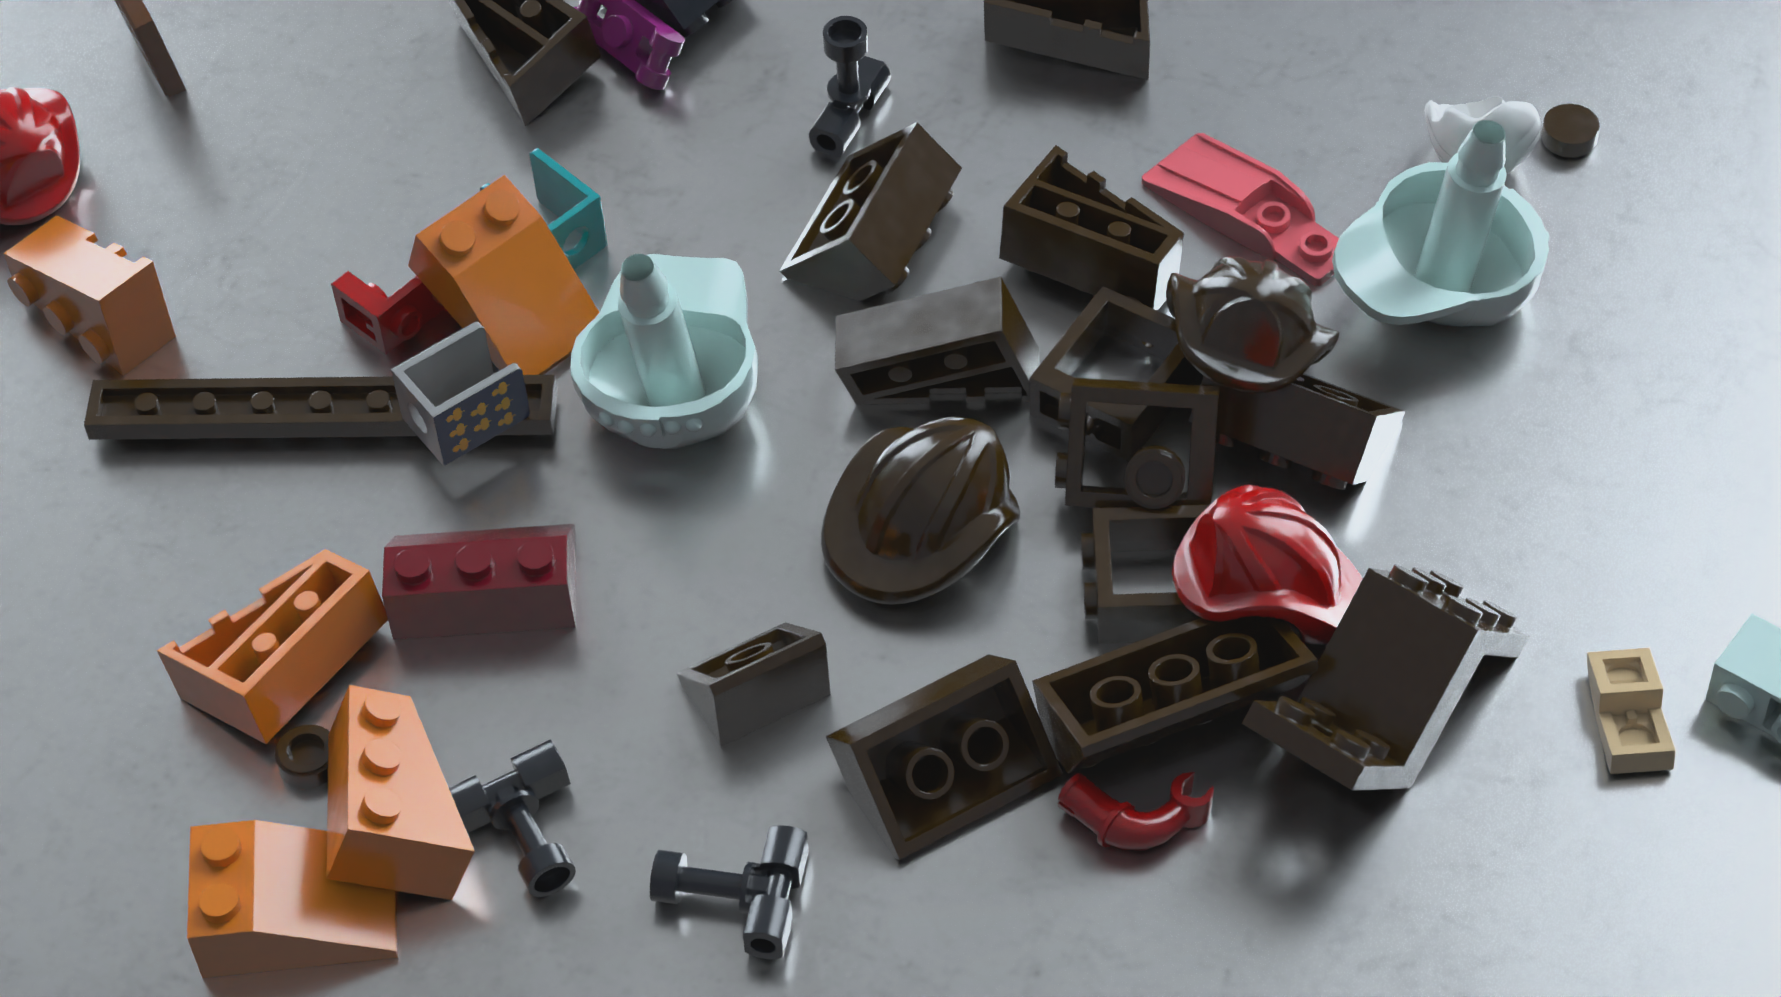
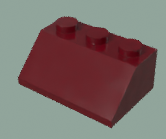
[382,524,576,640]

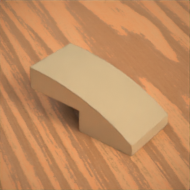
[1586,648,1676,774]

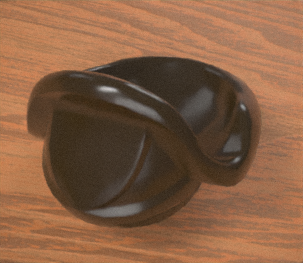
[1166,256,1339,393]
[821,417,1020,605]

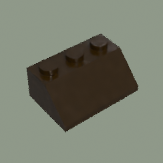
[779,122,962,301]
[1188,373,1405,490]
[826,654,1064,860]

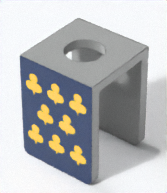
[391,322,530,466]

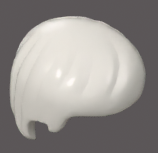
[1424,96,1541,174]

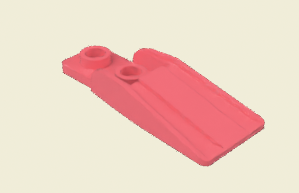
[1142,133,1339,286]

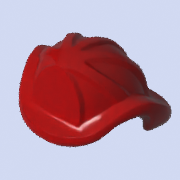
[0,87,80,225]
[1172,485,1363,646]

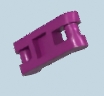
[574,0,685,90]

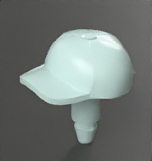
[1332,120,1549,326]
[571,254,758,449]

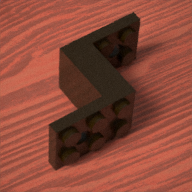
[1242,564,1529,790]

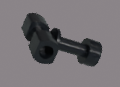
[809,16,891,158]
[449,739,576,897]
[650,825,809,959]

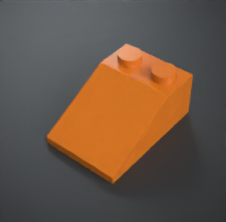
[408,175,599,375]
[187,820,398,978]

